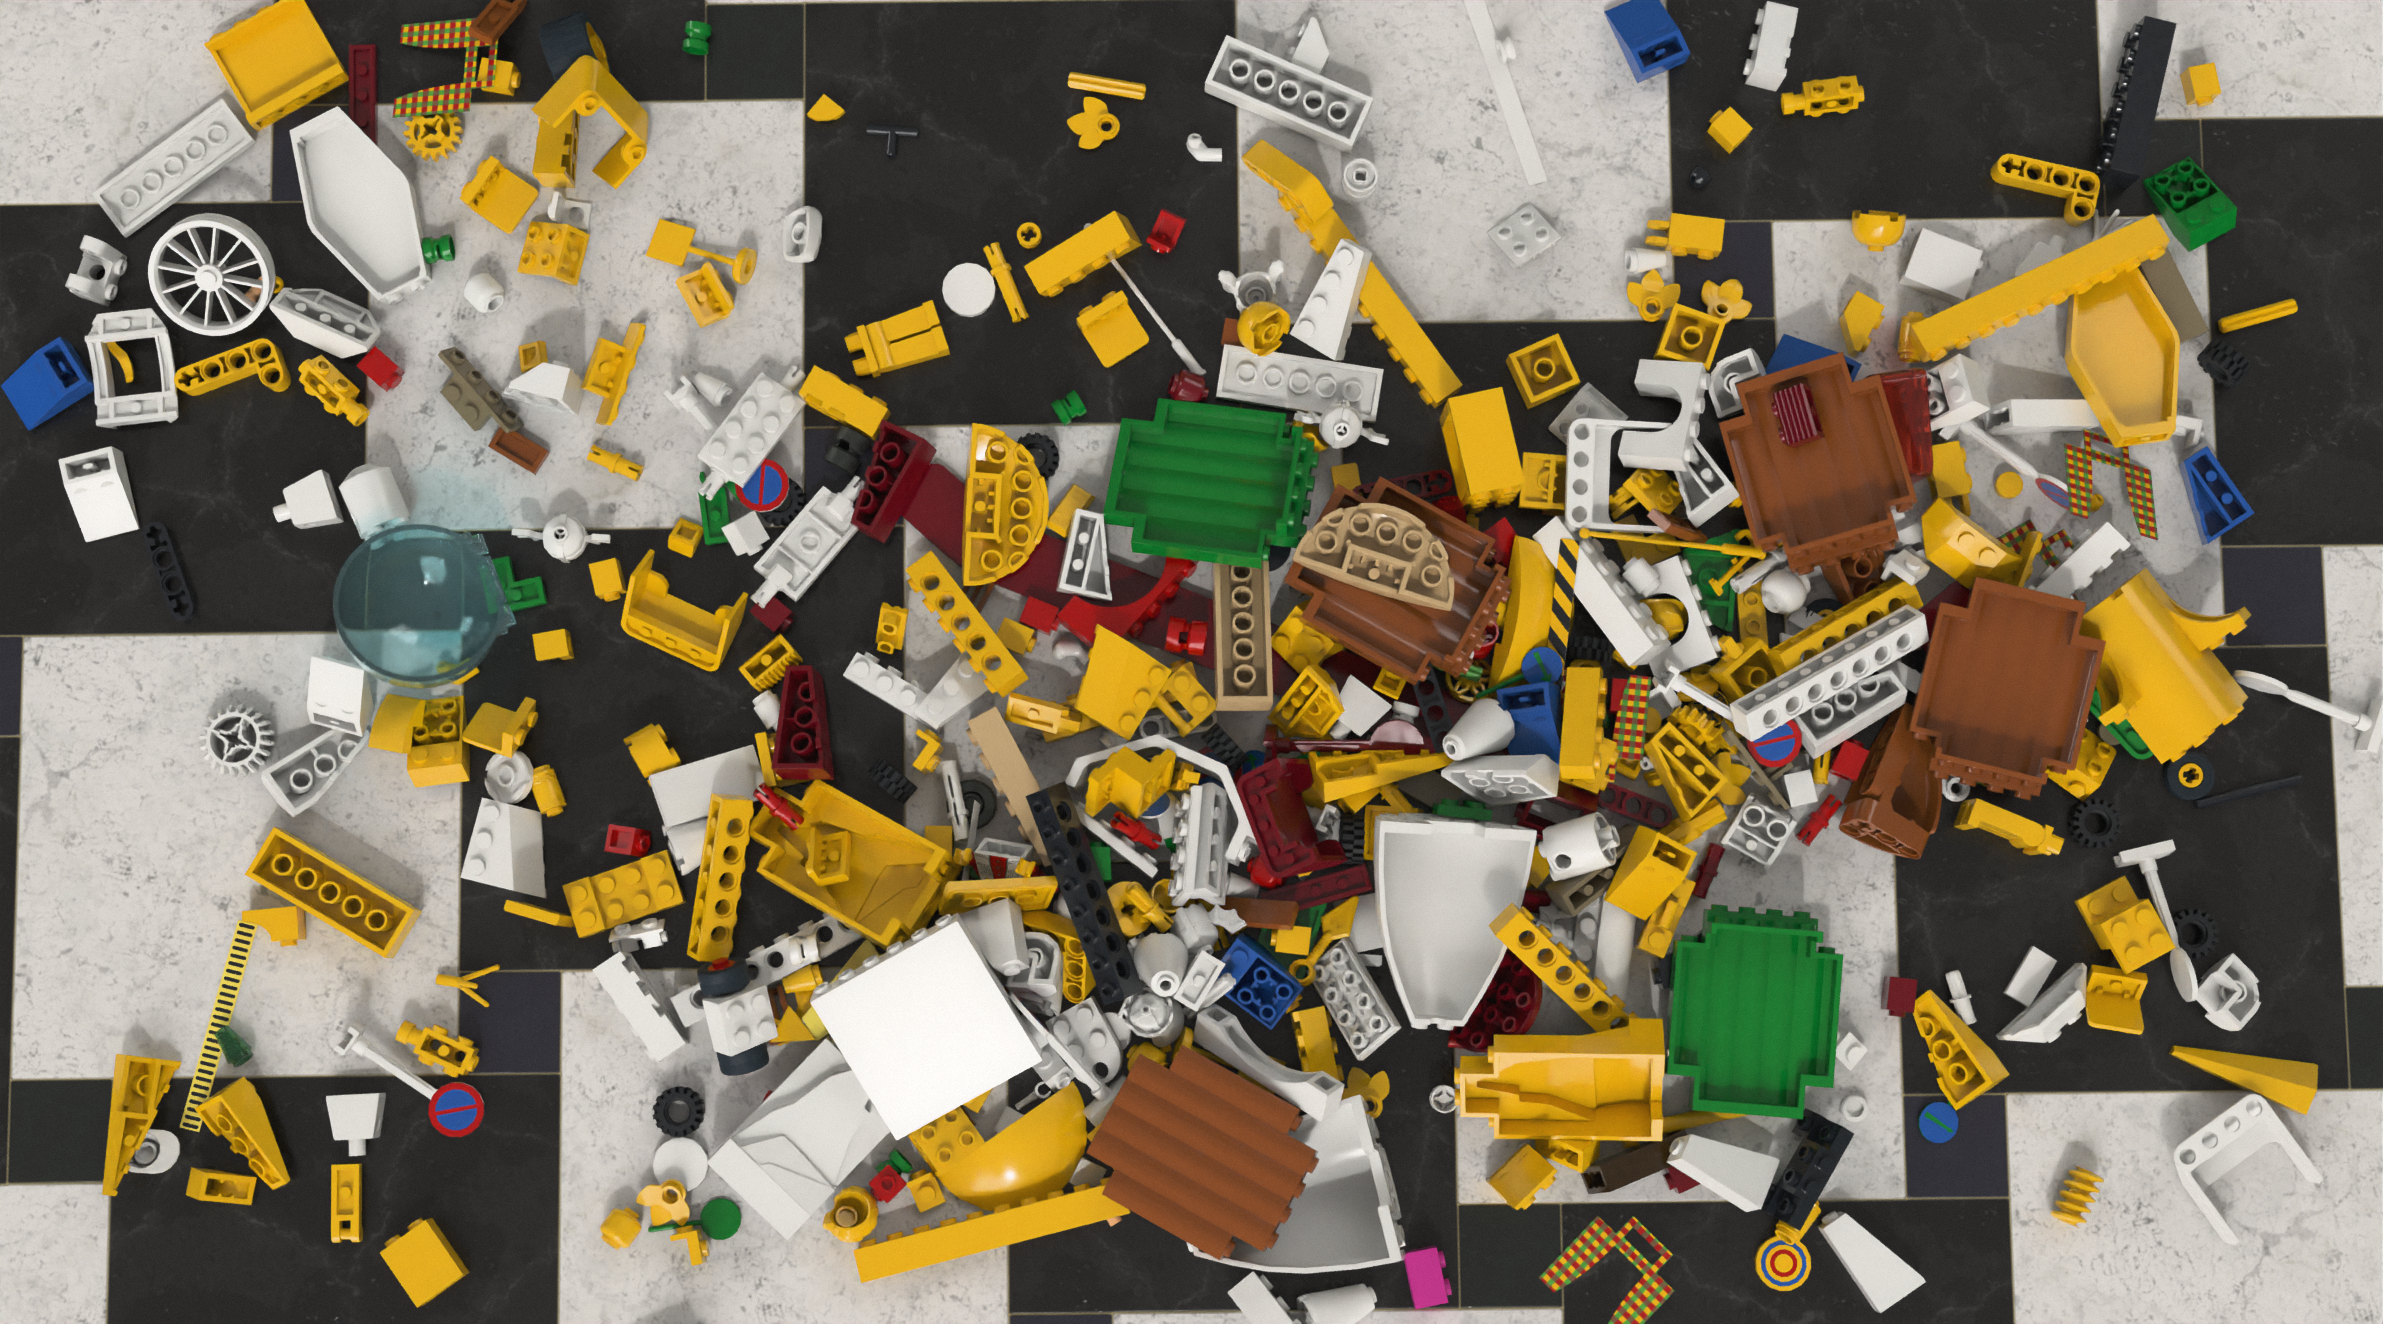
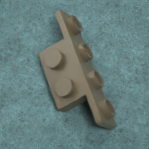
[438,347,524,433]
[1720,721,1794,811]

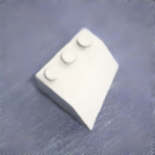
[501,360,585,415]
[1441,754,1560,807]
[460,798,547,898]

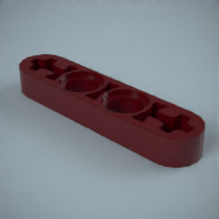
[1352,469,1452,499]

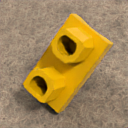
[875,602,909,654]

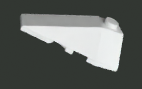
[261,728,370,817]

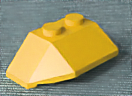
[1921,496,2023,588]
[1267,663,1345,738]

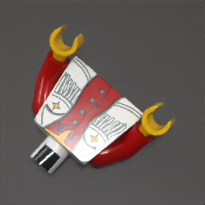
[952,837,1040,880]

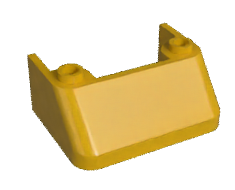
[531,55,649,190]
[621,549,748,671]

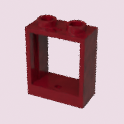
[1513,781,1599,840]

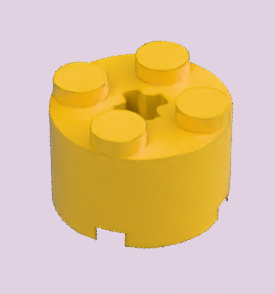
[623,723,681,787]
[1106,881,1151,941]

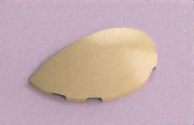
[1292,503,1454,611]

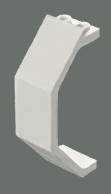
[1065,734,1257,866]

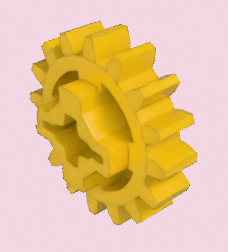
[403,113,464,162]
[1666,705,1723,758]

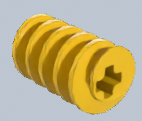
[2050,1165,2104,1228]

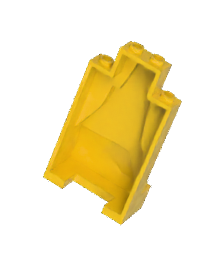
[748,780,963,951]
[1454,1018,1665,1141]

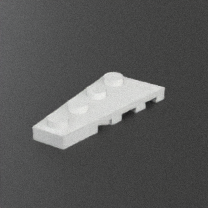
[914,641,1021,730]

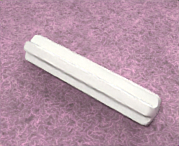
[1183,973,1236,1019]

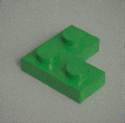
[482,556,548,615]
[1432,798,1493,821]

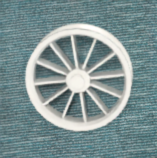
[148,213,276,336]

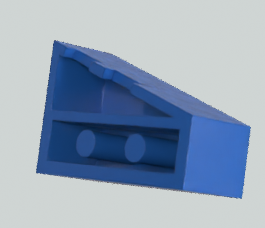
[2178,446,2254,546]

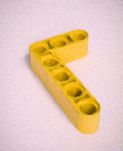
[1021,910,1096,1003]

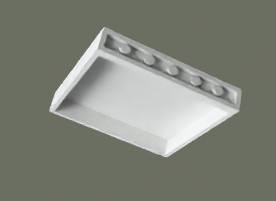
[810,913,1042,1140]

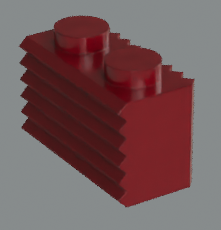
[1771,383,1825,448]

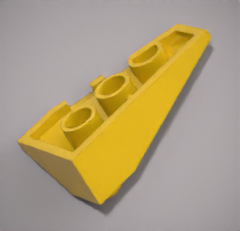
[1913,989,2010,1110]

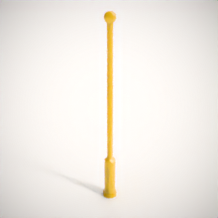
[1579,527,1766,560]

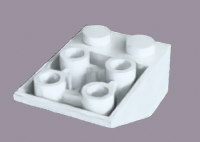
[1893,354,1991,437]
[58,446,140,542]
[307,653,375,737]

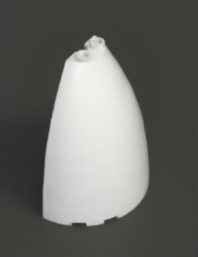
[1373,813,1537,1030]
[1187,1095,1406,1274]

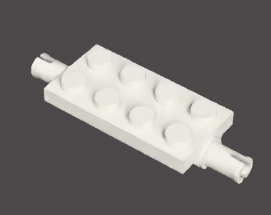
[697,366,806,500]
[750,475,865,608]

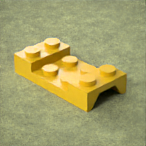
[562,850,687,938]

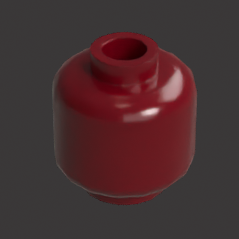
[1167,370,1209,403]

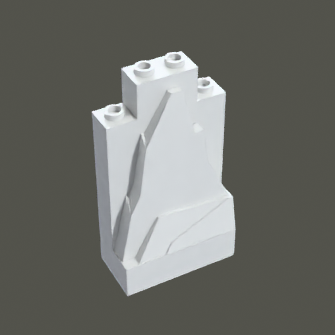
[707,1036,890,1240]

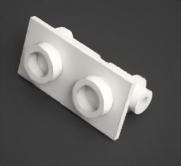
[609,918,668,953]

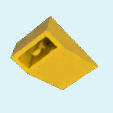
[407,695,470,788]
[1603,825,1697,921]
[1486,1143,1558,1211]

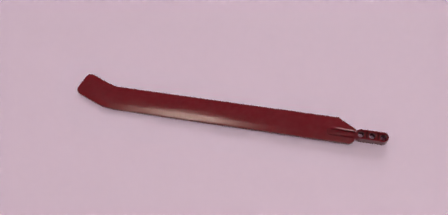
[901,464,1672,829]

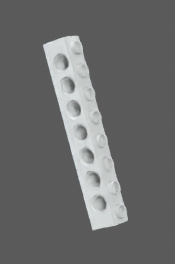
[1730,604,1929,742]
[670,913,864,1028]

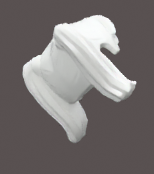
[1218,260,1284,314]

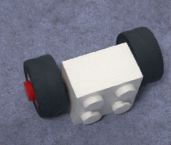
[697,957,778,1076]

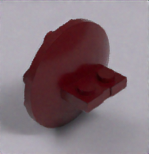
[1449,949,1543,1055]

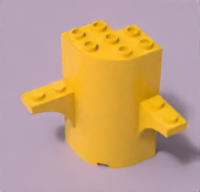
[2079,567,2251,764]

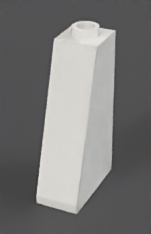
[1983,399,2099,436]
[1667,1134,1780,1212]
[1818,1211,1926,1313]

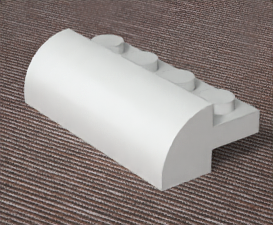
[1190,782,1232,906]
[1572,890,1636,1001]

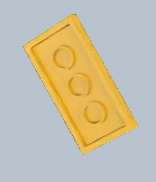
[938,876,1058,915]

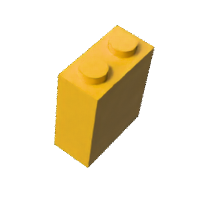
[380,1218,469,1308]

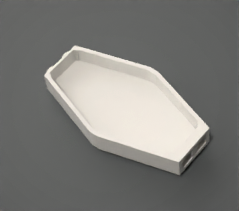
[290,106,432,305]

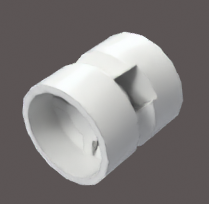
[1342,158,1378,202]
[1893,523,1929,563]

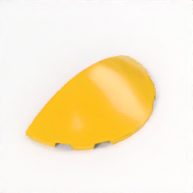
[962,423,1049,586]
[1488,535,1574,698]
[938,1081,1088,1211]

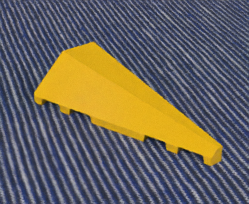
[1308,750,1455,803]
[2169,1045,2318,1115]
[102,1054,181,1196]

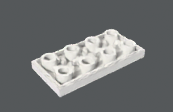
[648,744,766,829]
[1168,785,1203,907]
[1074,802,1158,881]
[1306,938,1402,1061]

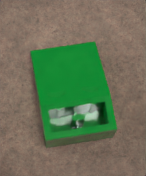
[2143,156,2237,252]

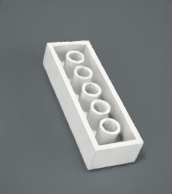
[1205,35,1374,155]
[1532,516,1671,666]

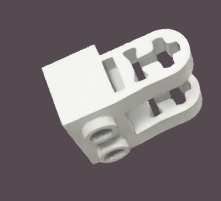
[65,235,127,307]

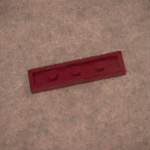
[349,44,378,146]
[1259,863,1373,911]

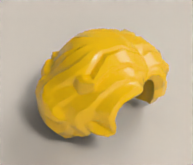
[823,1186,879,1243]

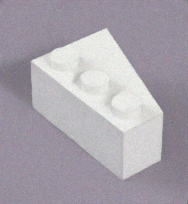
[1056,508,1112,603]

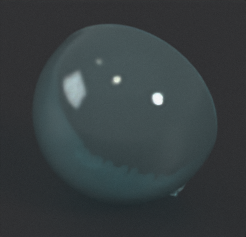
[333,524,516,689]

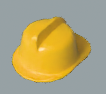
[1639,599,1688,640]

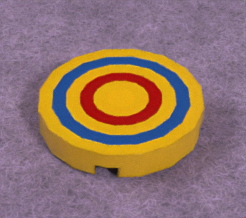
[1755,1235,1811,1291]

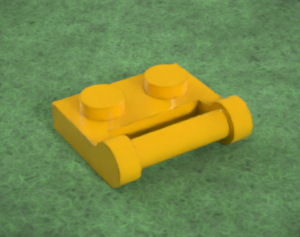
[1152,665,1216,739]

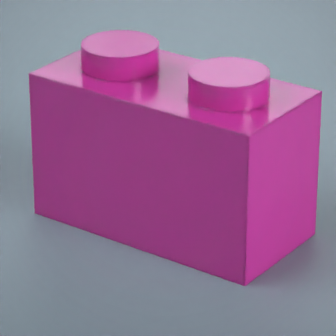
[1404,1245,1452,1309]

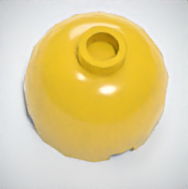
[1851,210,1906,252]
[1237,301,1291,357]

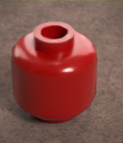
[1247,853,1288,890]

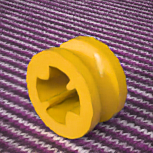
[1017,222,1042,249]

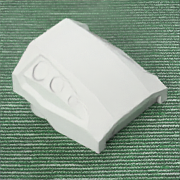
[1721,792,1797,870]
[1333,893,1383,953]

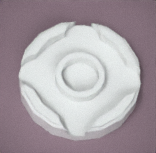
[942,263,996,317]
[485,750,534,804]
[653,1137,709,1193]

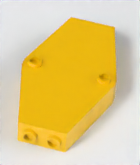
[2064,267,2180,448]

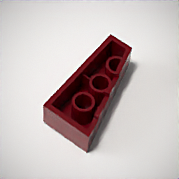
[850,419,937,544]
[771,665,834,780]

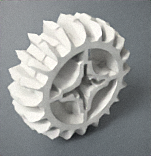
[199,704,276,777]

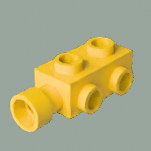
[1781,75,1864,117]
[298,355,370,427]
[396,1020,480,1078]

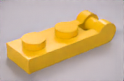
[331,1164,363,1243]

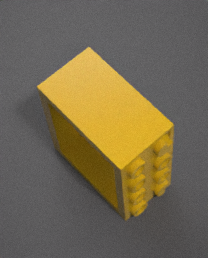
[1439,387,1525,514]

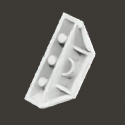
[270,288,381,358]
[1996,963,2087,1043]

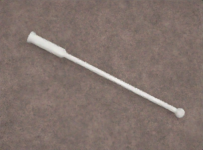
[1083,223,1207,376]

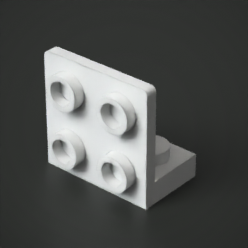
[1548,382,1628,445]

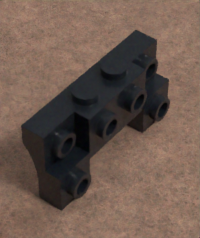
[1760,1108,1854,1231]

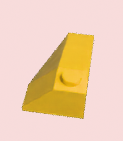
[194,1076,290,1190]

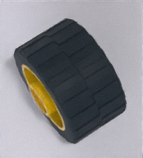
[539,11,613,82]

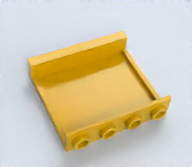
[204,0,349,132]

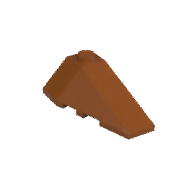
[1820,549,1890,623]

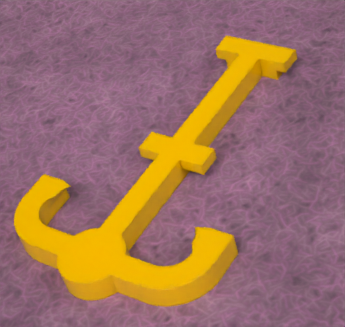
[1708,529,1768,596]

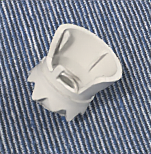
[1124,987,1184,1047]

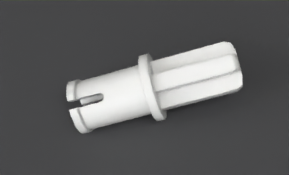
[1945,970,1977,1025]

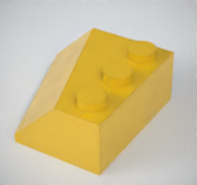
[1074,624,1172,741]
[1290,1006,1344,1081]

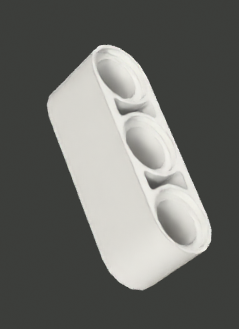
[1139,710,1217,740]

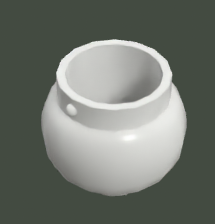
[1761,566,1811,614]

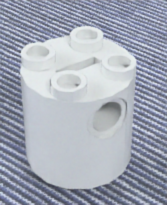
[339,464,411,544]
[1538,812,1620,881]

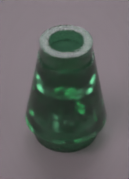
[214,1025,253,1067]

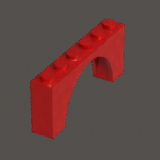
[1057,557,1199,648]

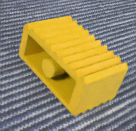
[738,634,803,694]

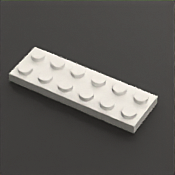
[92,99,256,238]
[1216,344,1384,424]

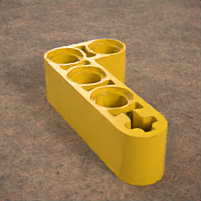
[1241,139,1334,224]
[1991,154,2100,227]
[174,338,291,396]

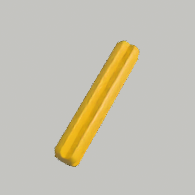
[1068,72,1146,100]
[2218,298,2298,333]

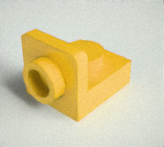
[907,1169,946,1213]

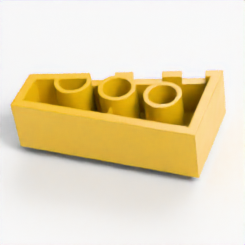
[1024,211,1142,297]
[1559,667,1607,779]

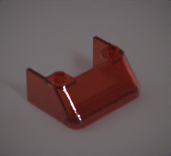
[1864,368,1933,484]

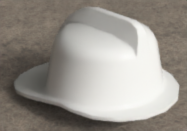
[129,1129,180,1174]

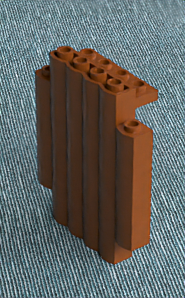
[1719,352,1917,576]
[1283,476,1512,686]
[1907,577,2106,800]
[1086,1045,1319,1260]

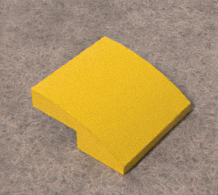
[368,694,425,754]

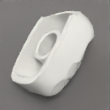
[783,206,823,263]

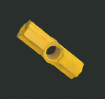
[1657,798,1727,846]

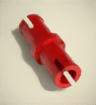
[753,782,804,831]
[1795,794,1843,847]
[1110,811,1162,850]

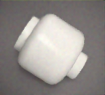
[464,273,504,313]

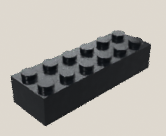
[2093,16,2177,190]

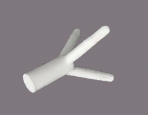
[2092,209,2133,242]

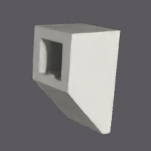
[1286,17,1329,76]

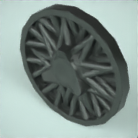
[946,779,997,829]

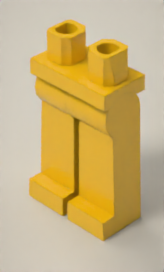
[844,300,950,378]
[1953,798,2064,856]

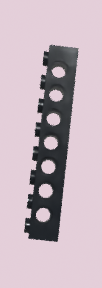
[1026,781,1143,1005]

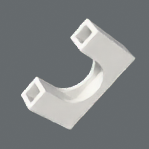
[1618,359,1710,472]
[1622,555,1722,680]

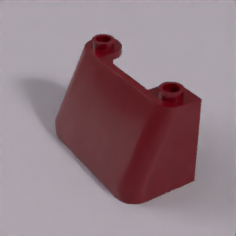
[1237,757,1347,878]

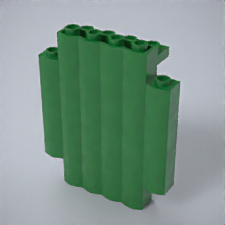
[1103,398,1319,569]
[1664,904,1843,1119]

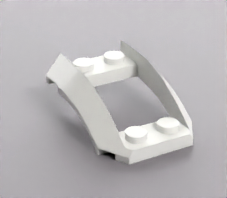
[85,308,178,429]

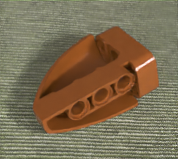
[1839,702,1942,859]

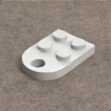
[1045,996,1123,1084]

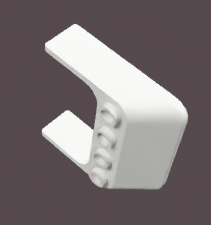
[1565,418,1672,534]
[2172,1094,2323,1245]

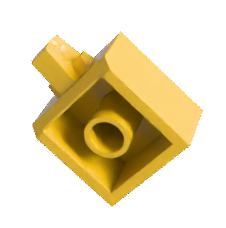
[1708,635,1777,704]

